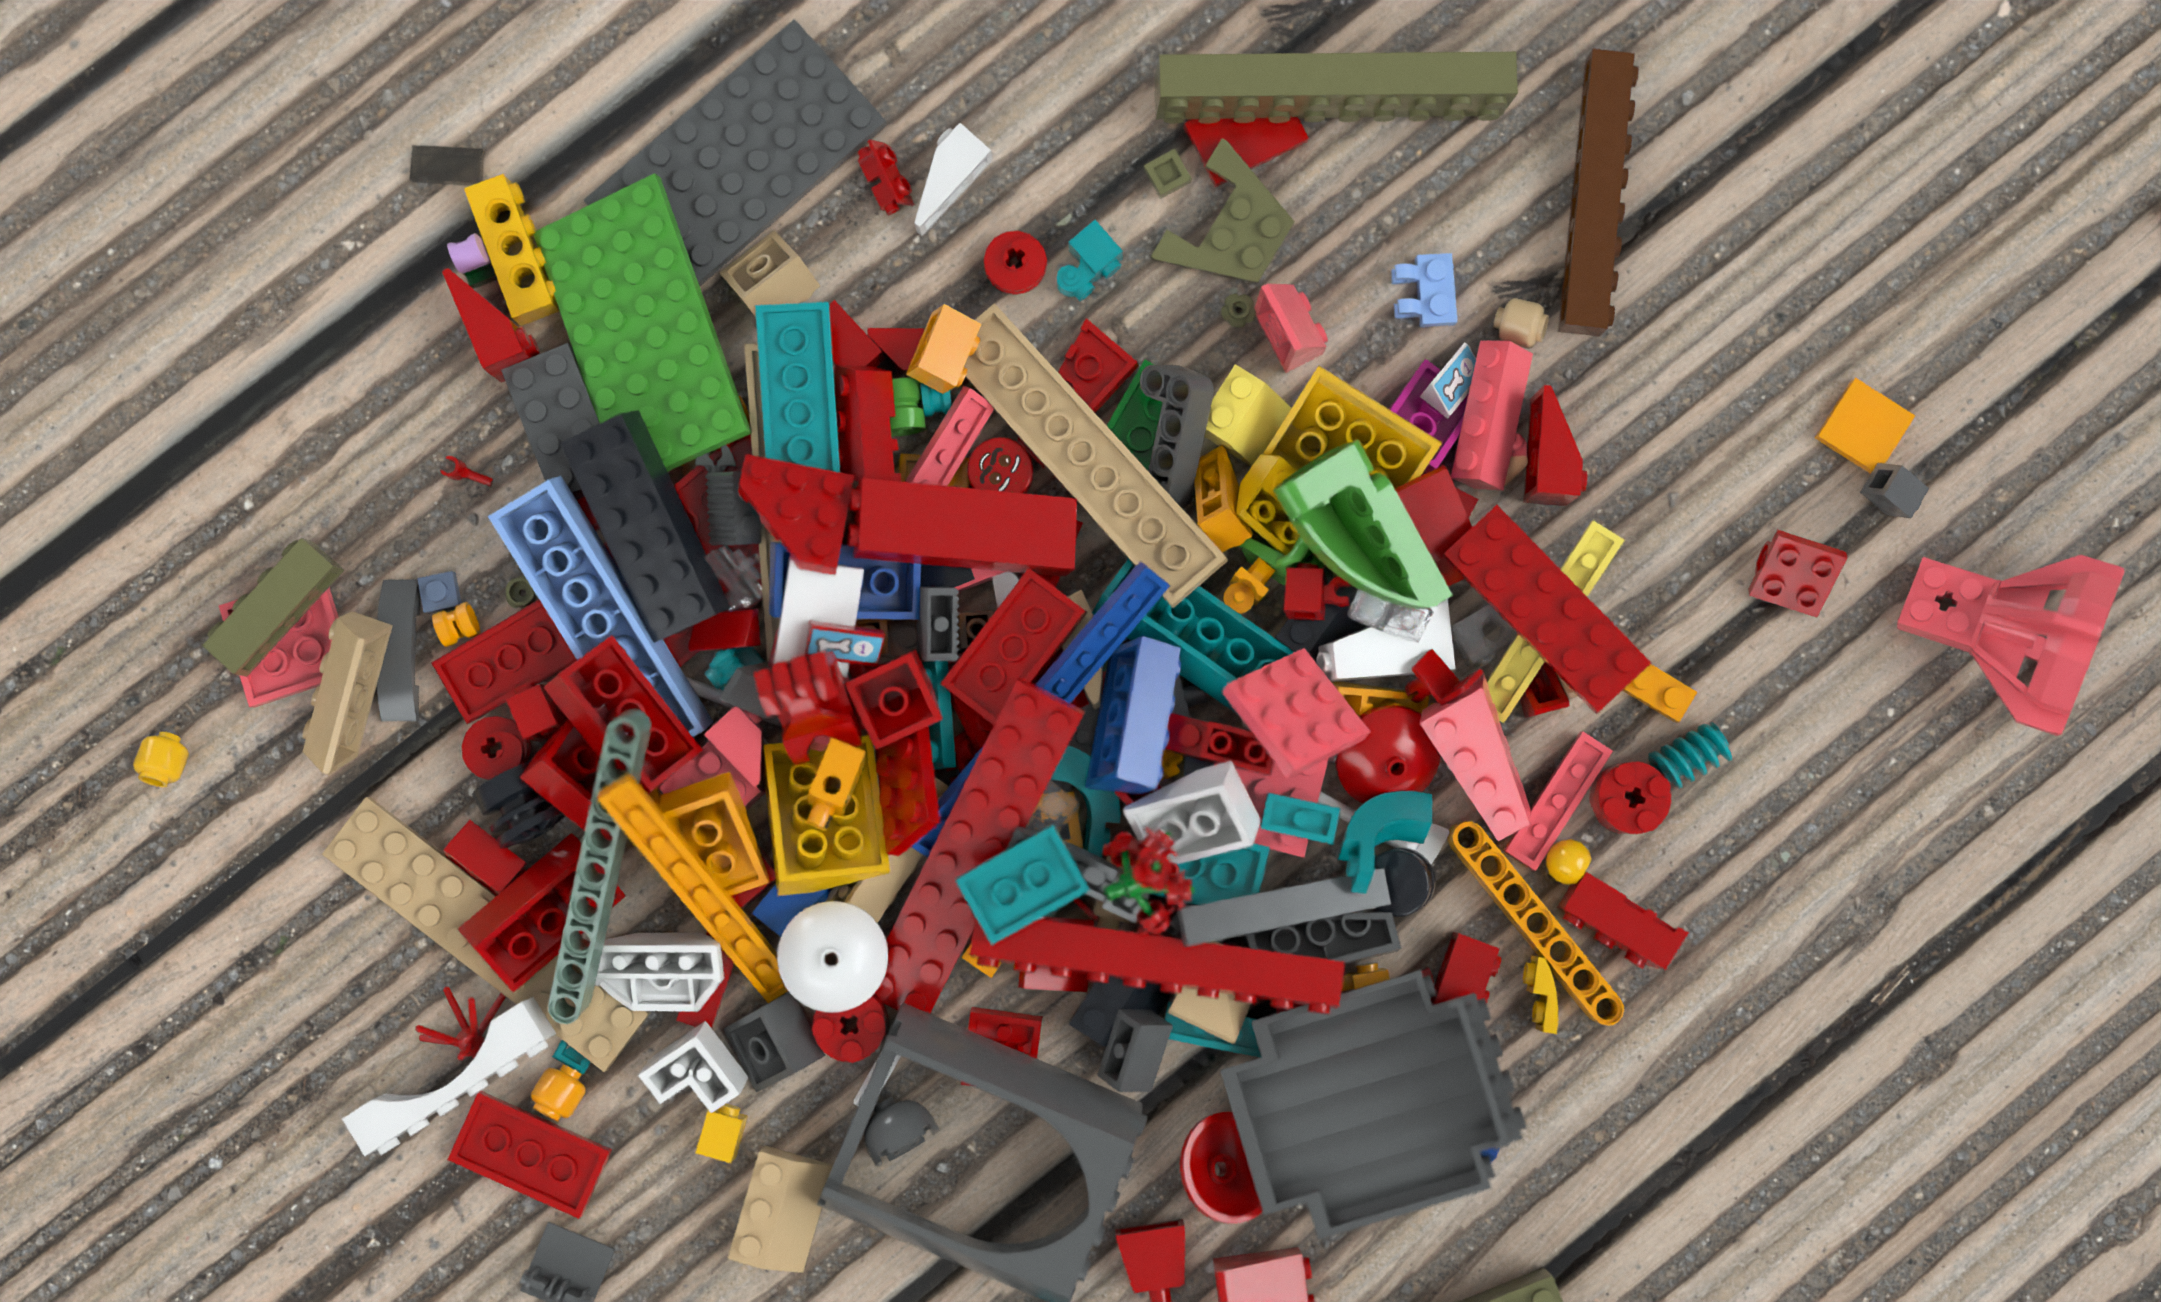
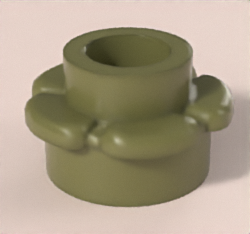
[1221,293,1256,328]
[506,575,539,610]

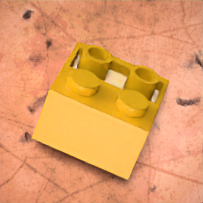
[1236,454,1300,555]

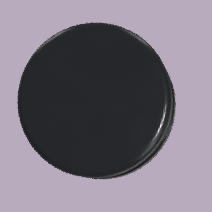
[1374,847,1436,917]

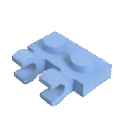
[1391,253,1458,327]

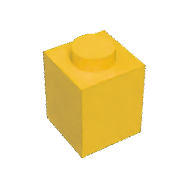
[696,1103,748,1163]

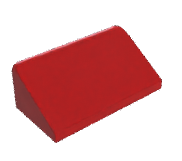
[688,609,761,652]

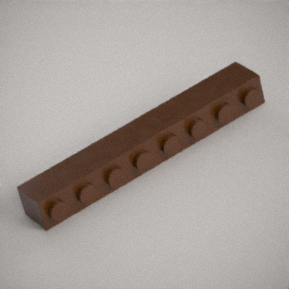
[1558,49,1639,337]

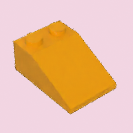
[659,771,769,896]

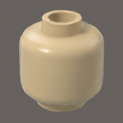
[1494,298,1549,348]

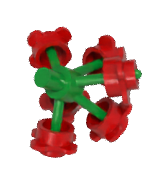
[1102,827,1195,936]

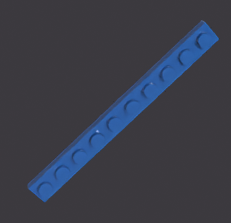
[911,561,1170,858]

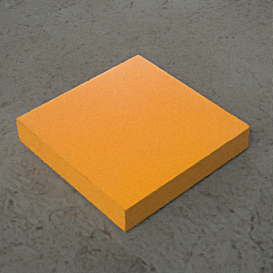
[1815,377,1915,474]

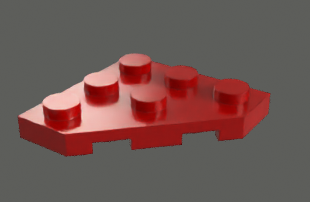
[738,454,854,576]

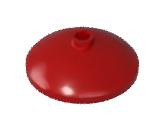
[1335,705,1441,804]
[1180,1112,1263,1224]

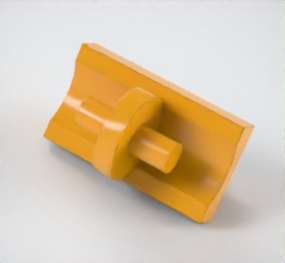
[1223,557,1275,614]

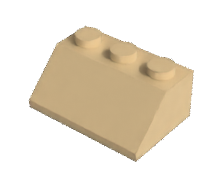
[728,1145,833,1273]

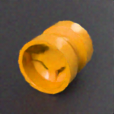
[432,602,481,647]

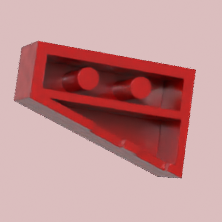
[834,365,901,482]
[1556,872,1689,970]

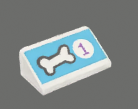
[1420,342,1476,419]

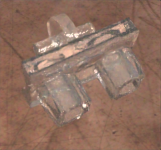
[704,545,763,612]

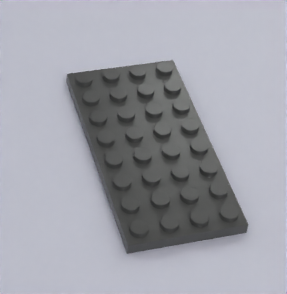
[583,19,887,286]

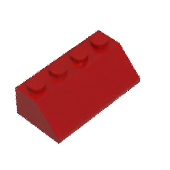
[543,635,703,794]
[457,833,626,993]

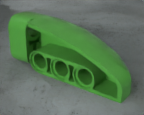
[1273,439,1452,609]

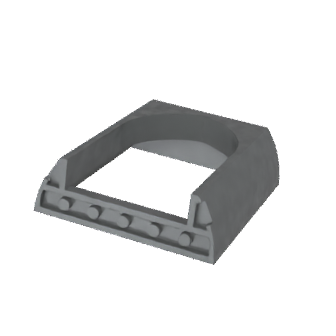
[817,1002,1147,1302]

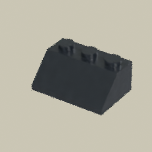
[1274,566,1387,663]
[1069,929,1172,1047]

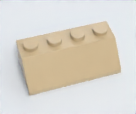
[302,611,393,775]

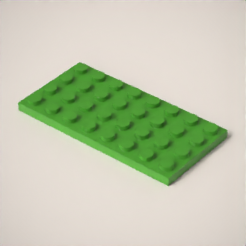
[533,173,752,471]

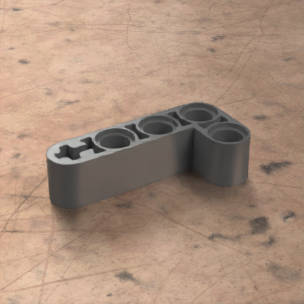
[1140,365,1214,509]

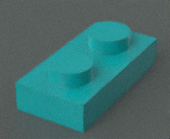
[1260,793,1340,844]

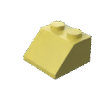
[1204,364,1292,467]

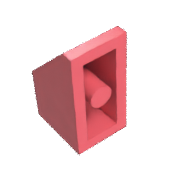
[704,706,764,788]

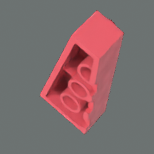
[1420,674,1531,841]

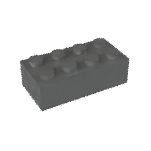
[501,343,600,500]

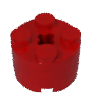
[1589,762,1671,834]
[812,994,889,1063]

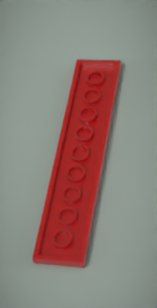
[874,677,1085,1014]

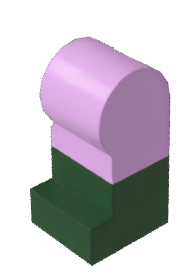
[447,233,498,289]

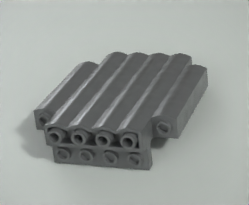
[1220,970,1527,1239]

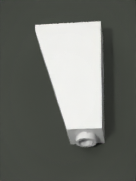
[1317,599,1456,682]

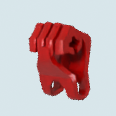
[753,651,862,765]

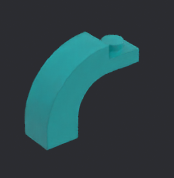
[1050,745,1121,858]
[1338,791,1432,894]

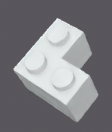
[638,1021,749,1113]

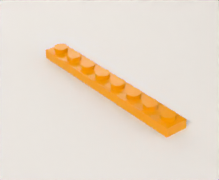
[597,773,788,1003]

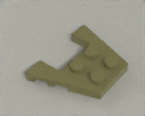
[1151,138,1295,284]

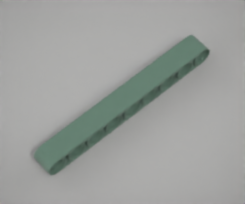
[548,709,651,1024]

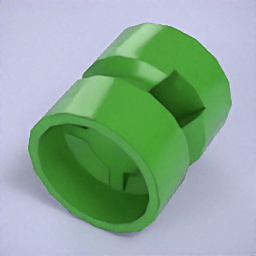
[890,378,926,437]

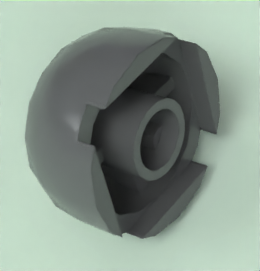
[864,1097,940,1166]

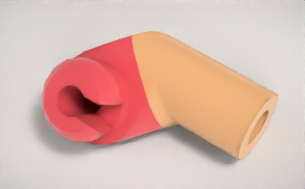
[1504,433,1528,487]

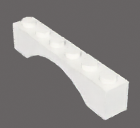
[342,997,556,1156]

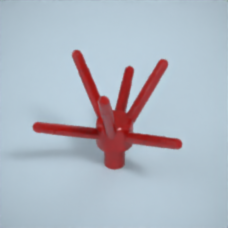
[415,986,506,1060]

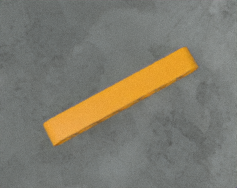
[1447,821,1624,1026]

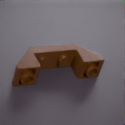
[855,610,995,657]

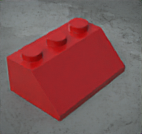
[519,719,651,840]

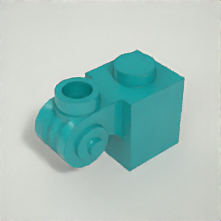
[1056,220,1123,302]
[704,646,765,691]

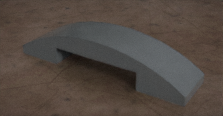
[377,579,420,722]
[1006,827,1150,923]

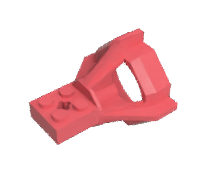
[1897,555,2125,736]

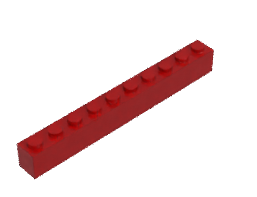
[969,916,1345,1015]

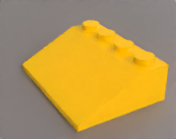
[1263,366,1442,489]
[762,735,890,896]

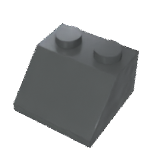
[723,992,826,1092]

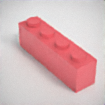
[1451,341,1533,491]

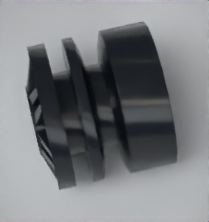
[472,760,566,849]

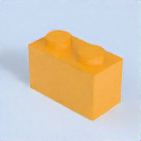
[906,304,981,394]

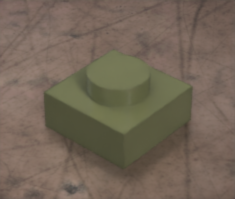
[1144,149,1192,199]

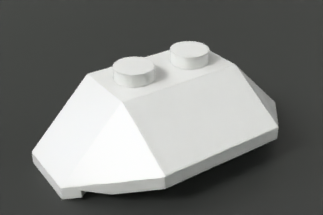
[595,933,724,1011]

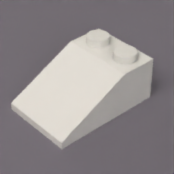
[1123,761,1261,864]

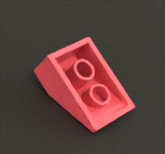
[1254,283,1328,373]

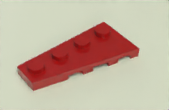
[1016,318,1139,469]

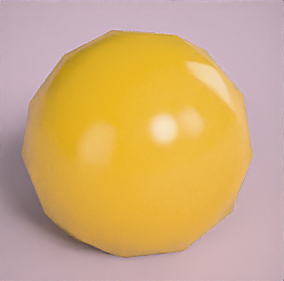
[1546,839,1592,885]

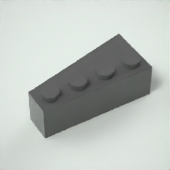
[1244,913,1401,965]

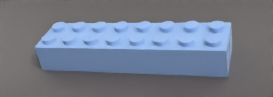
[488,476,713,737]

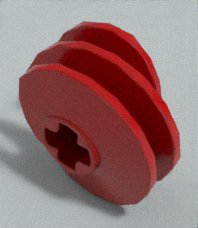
[984,230,1047,295]
[461,716,532,780]

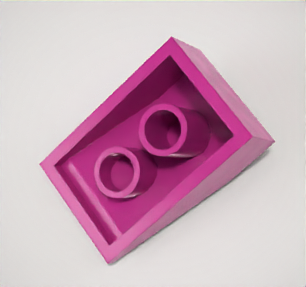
[1388,359,1469,476]

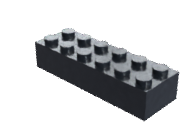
[560,410,731,643]

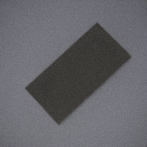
[409,145,485,186]

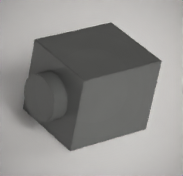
[1860,463,1929,519]

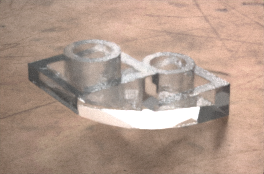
[1347,590,1434,643]

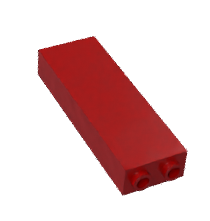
[847,478,1077,577]

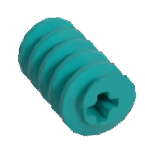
[1648,722,1733,789]

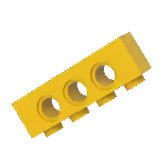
[464,173,560,326]

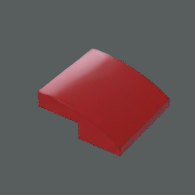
[961,1007,1043,1086]

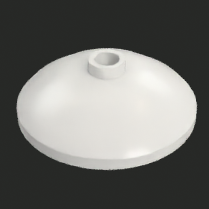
[777,901,888,1012]

